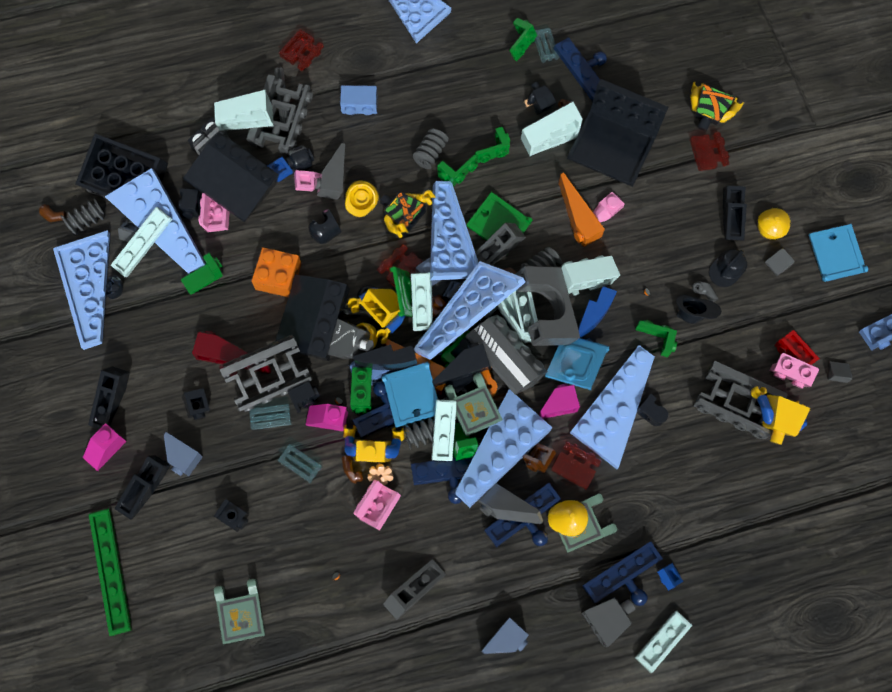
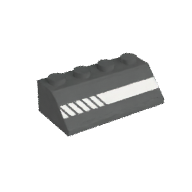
[465,315,548,395]

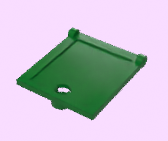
[466,192,533,255]
[390,267,413,317]

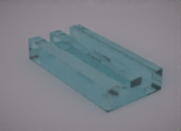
[535,28,559,63]
[250,404,291,430]
[278,444,322,484]

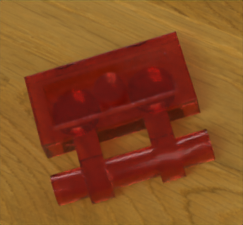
[279,29,324,71]
[690,132,730,171]
[377,244,423,288]
[551,441,602,490]

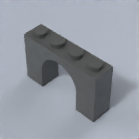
[515,266,580,346]

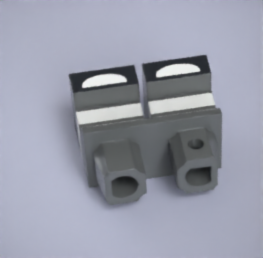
[188,118,232,155]

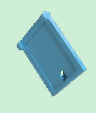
[808,224,868,282]
[545,338,609,390]
[382,362,438,428]

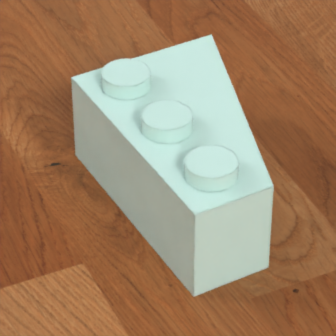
[214,90,273,131]
[521,102,582,156]
[562,255,620,296]
[498,289,538,344]

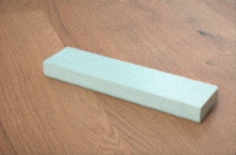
[111,207,173,277]

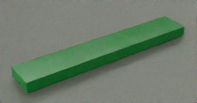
[89,508,132,636]

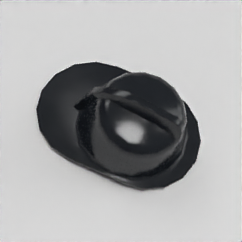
[709,249,747,287]
[676,295,722,324]

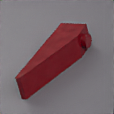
[192,331,271,374]

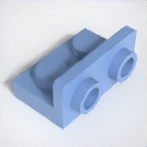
[859,314,892,351]

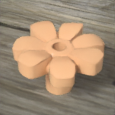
[367,464,393,485]

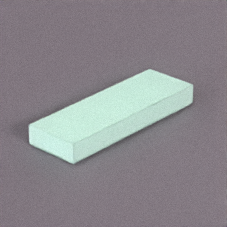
[411,272,433,331]
[431,399,457,461]
[635,611,692,673]

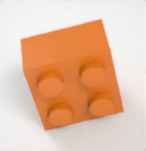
[252,247,302,297]

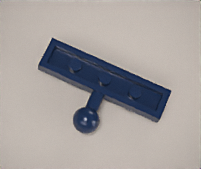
[553,37,607,102]
[353,381,420,439]
[411,457,473,504]
[484,483,561,548]
[583,541,663,606]

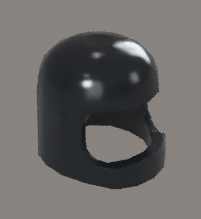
[308,209,341,244]

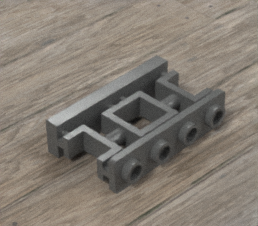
[247,74,313,155]
[219,335,312,412]
[694,361,788,439]

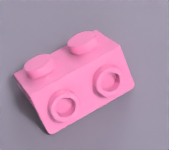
[198,193,230,232]
[770,353,819,389]
[354,479,401,531]

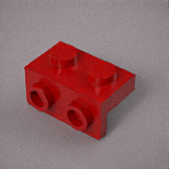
[775,330,820,365]

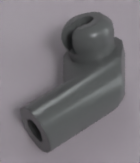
[692,282,719,302]

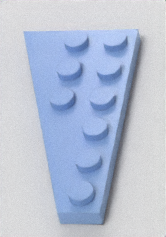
[389,0,451,43]
[105,168,206,274]
[430,181,479,280]
[53,230,110,350]
[413,261,525,360]
[570,345,655,469]
[455,389,552,508]

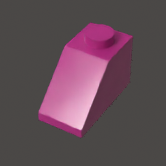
[539,384,580,419]
[306,404,348,432]
[83,423,126,471]

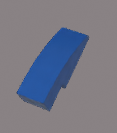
[579,286,617,338]

